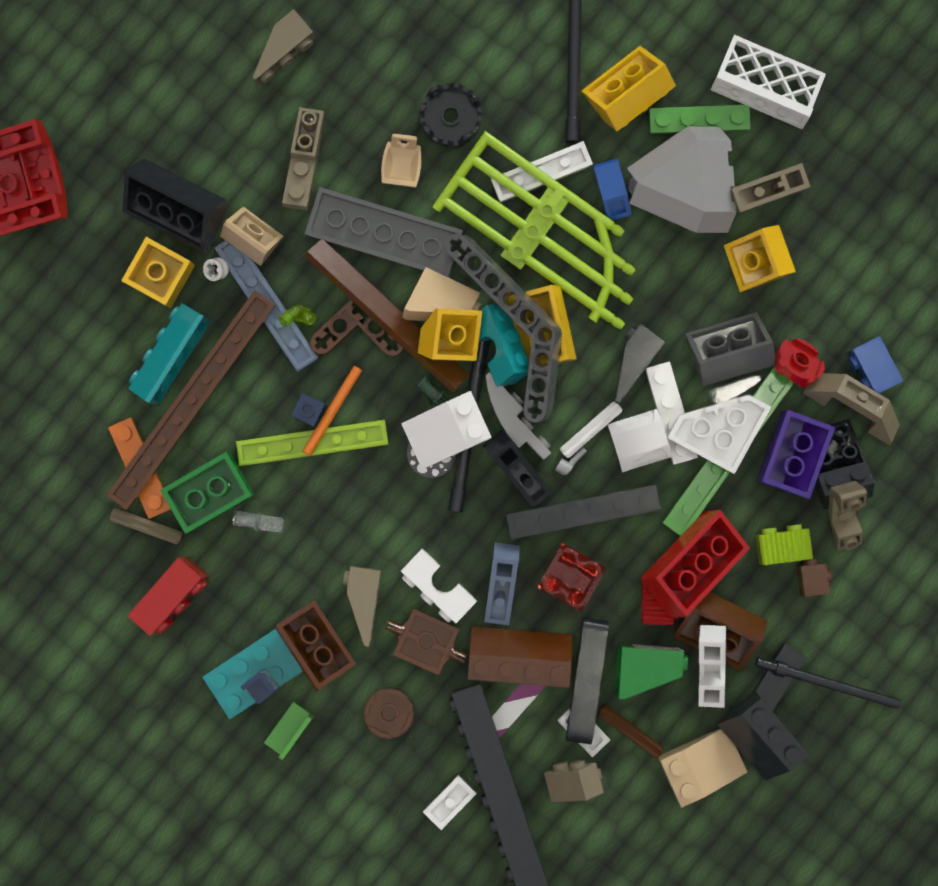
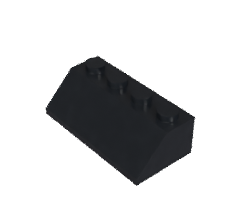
[122,158,226,253]

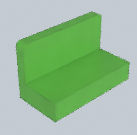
[264,701,315,760]

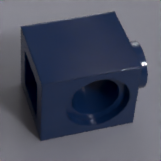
[291,393,327,428]

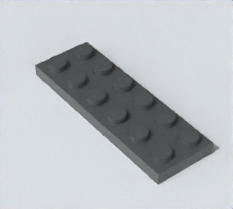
[305,187,463,278]

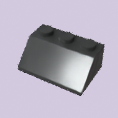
[685,312,776,386]

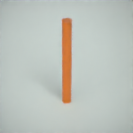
[302,366,362,456]

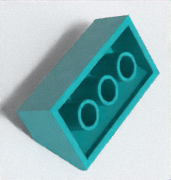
[128,303,211,406]

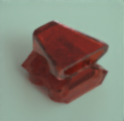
[537,543,606,612]

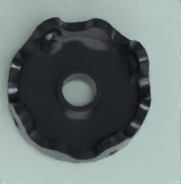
[419,82,482,148]

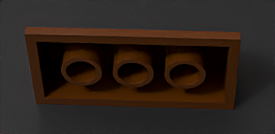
[468,626,572,688]

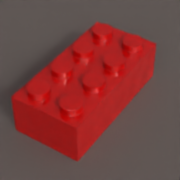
[640,510,750,617]

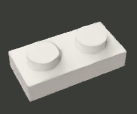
[423,774,477,830]

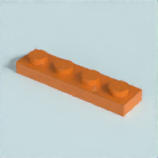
[108,417,171,519]

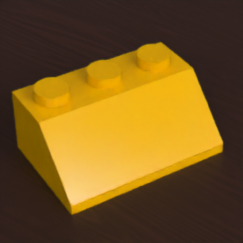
[582,46,676,132]
[508,285,577,366]

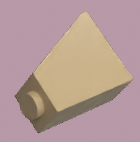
[402,267,481,321]

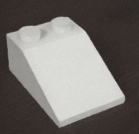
[401,391,492,469]

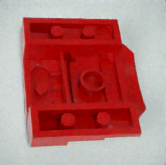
[0,119,67,237]

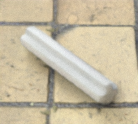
[560,401,622,458]

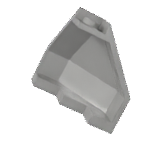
[627,126,737,233]

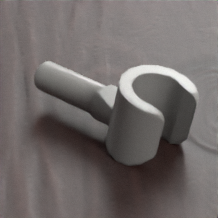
[555,447,587,475]

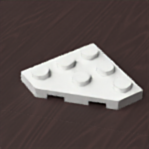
[667,395,771,474]

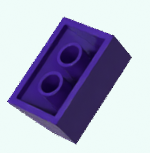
[756,410,835,499]

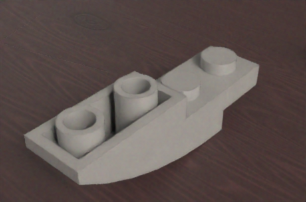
[486,372,551,460]

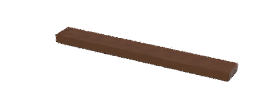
[305,239,469,393]

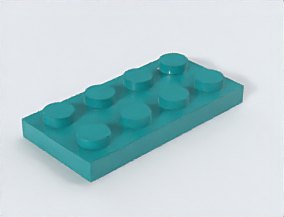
[202,629,303,719]

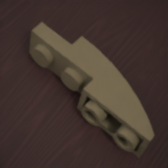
[282,107,324,210]

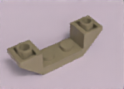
[803,373,900,445]
[828,481,867,551]

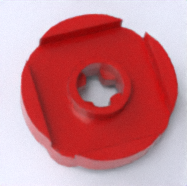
[774,339,825,388]

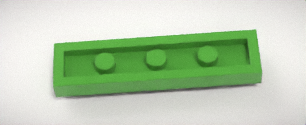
[649,105,750,135]

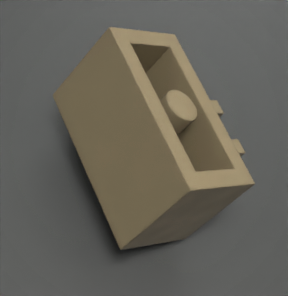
[544,760,604,802]

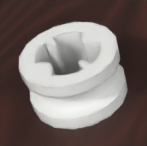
[203,257,229,281]

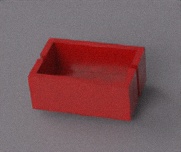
[127,556,209,636]

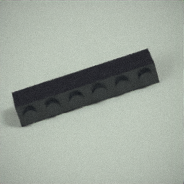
[506,485,661,540]

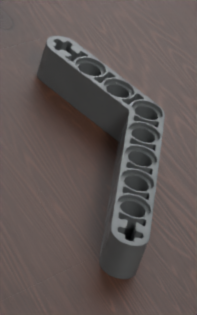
[445,234,562,422]

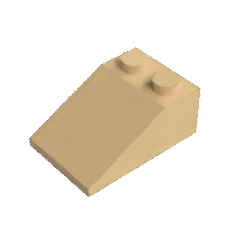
[658,728,747,808]

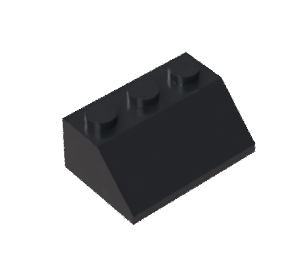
[717,691,809,780]

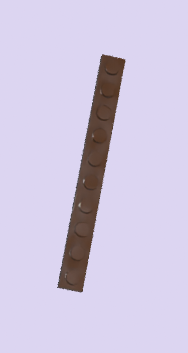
[106,290,276,510]

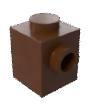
[796,559,832,597]

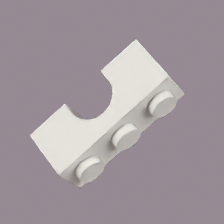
[401,548,477,623]
[699,625,726,708]

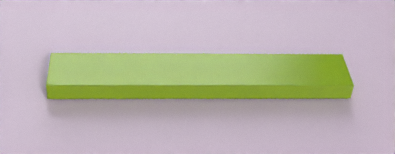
[236,420,389,466]

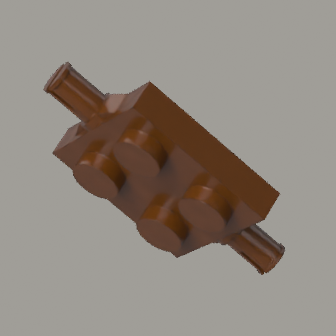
[385,608,468,675]

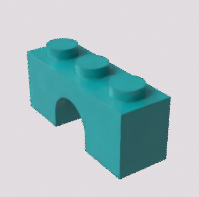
[479,304,529,387]

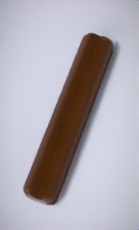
[598,705,664,758]

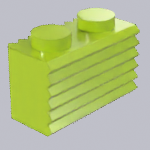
[755,524,813,565]

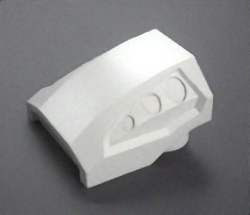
[607,409,672,472]

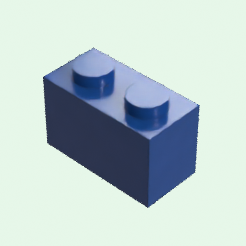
[848,336,903,393]

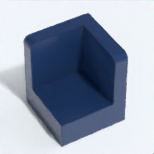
[240,668,280,705]

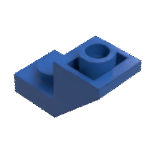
[593,159,632,221]

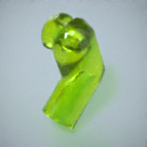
[278,304,316,327]

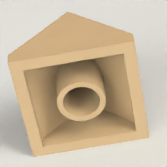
[220,207,283,266]

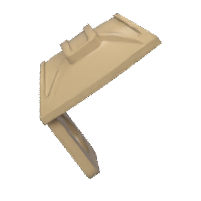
[381,134,421,188]

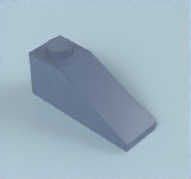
[484,542,520,625]

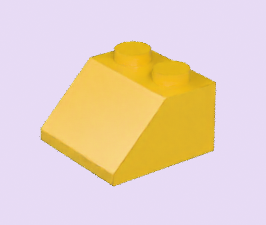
[723,225,796,292]
[418,308,483,361]

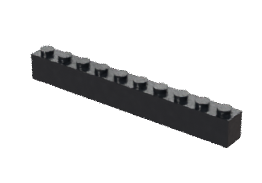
[449,682,549,886]

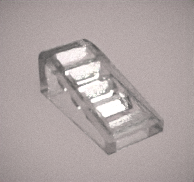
[705,375,760,405]

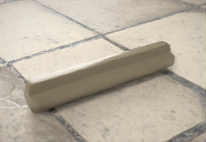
[110,508,183,544]

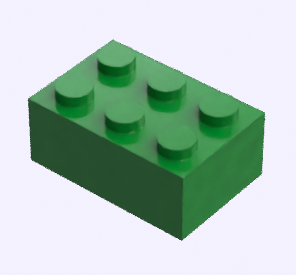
[160,452,255,534]

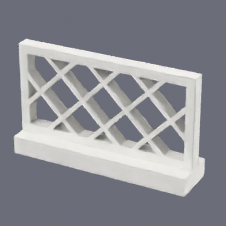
[711,35,826,129]

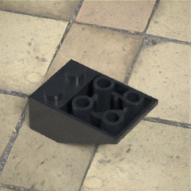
[815,419,875,510]

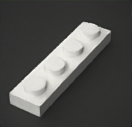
[491,141,593,203]
[645,361,698,465]

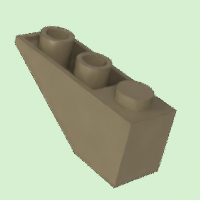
[253,9,315,86]

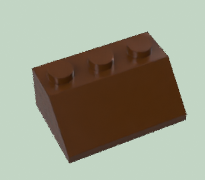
[673,592,768,671]
[274,600,356,691]

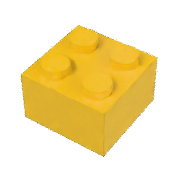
[121,237,195,309]

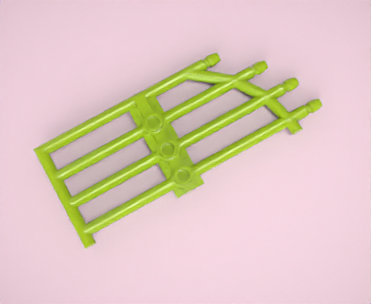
[432,131,636,330]

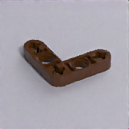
[310,300,404,357]

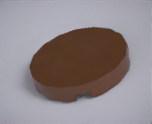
[364,688,414,739]

